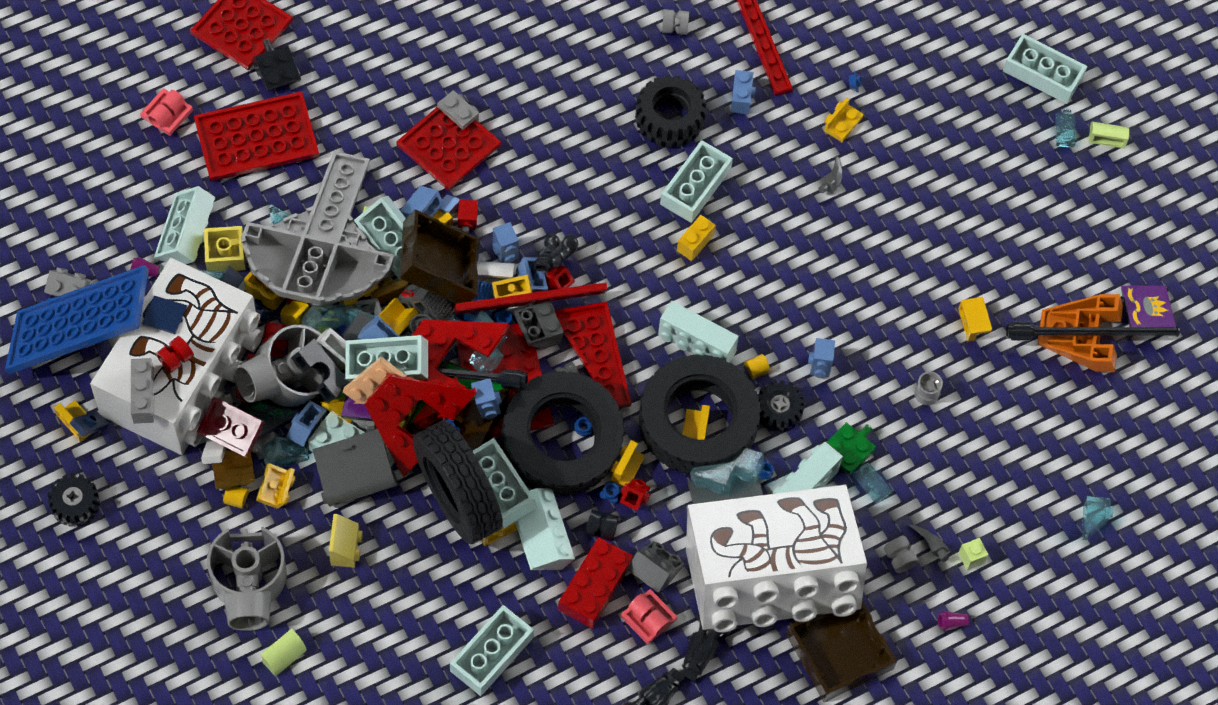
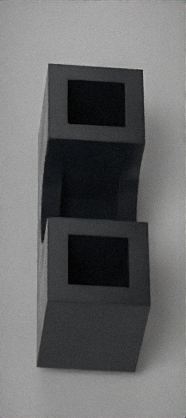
[291,339,350,403]

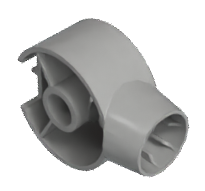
[234,325,337,407]
[207,527,287,631]

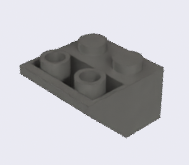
[514,300,564,349]
[627,541,685,593]

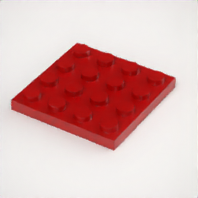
[190,0,293,71]
[396,107,501,191]

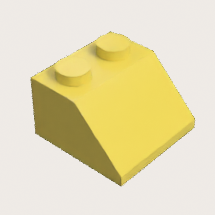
[329,514,363,568]

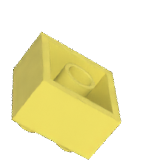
[204,226,246,273]

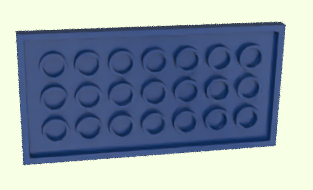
[5,265,149,374]

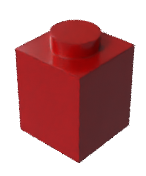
[458,200,478,230]

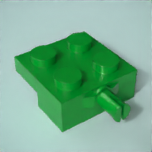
[826,422,876,475]

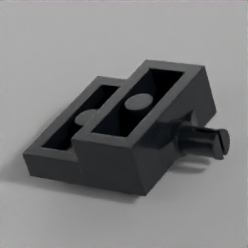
[252,39,301,92]

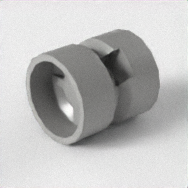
[662,9,689,35]
[914,372,943,405]
[884,536,919,573]

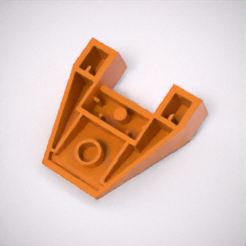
[1038,294,1123,372]

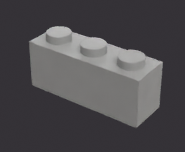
[131,358,154,424]

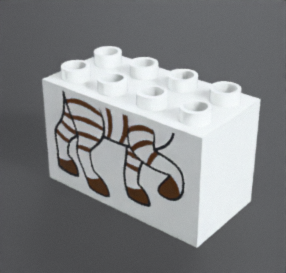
[90,258,263,455]
[686,485,867,632]

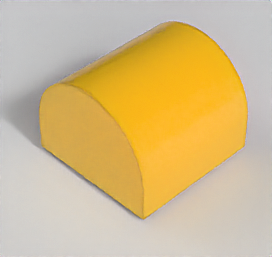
[744,354,770,380]
[223,486,249,509]

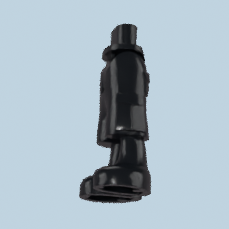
[534,234,578,271]
[681,613,732,682]
[622,668,685,705]

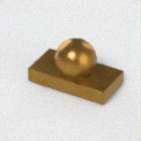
[371,276,408,305]

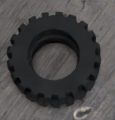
[635,75,706,148]

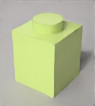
[958,538,988,570]

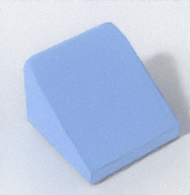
[439,194,460,216]

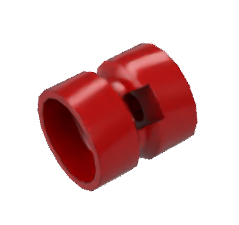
[261,322,287,358]
[156,336,194,373]

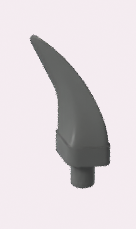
[818,156,842,193]
[909,524,949,562]

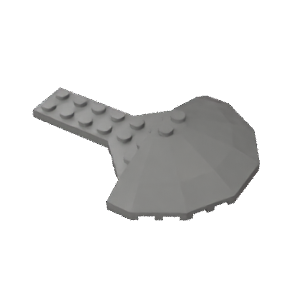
[241,151,395,305]

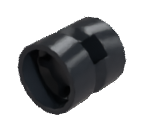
[585,510,619,541]

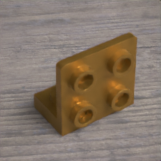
[212,448,255,490]

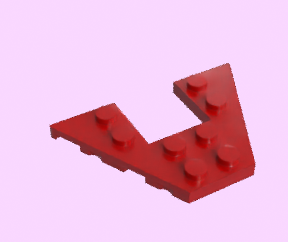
[412,320,510,420]
[365,373,477,477]

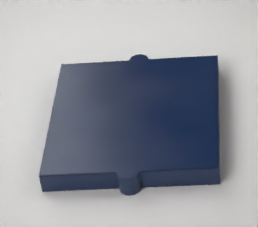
[142,295,187,334]

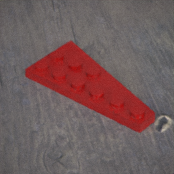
[555,302,632,408]

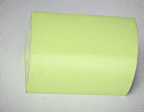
[1089,122,1129,149]
[261,628,307,676]

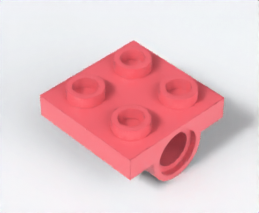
[140,88,193,136]
[621,589,678,645]

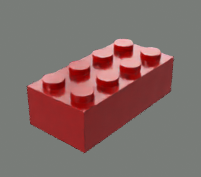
[558,537,633,629]

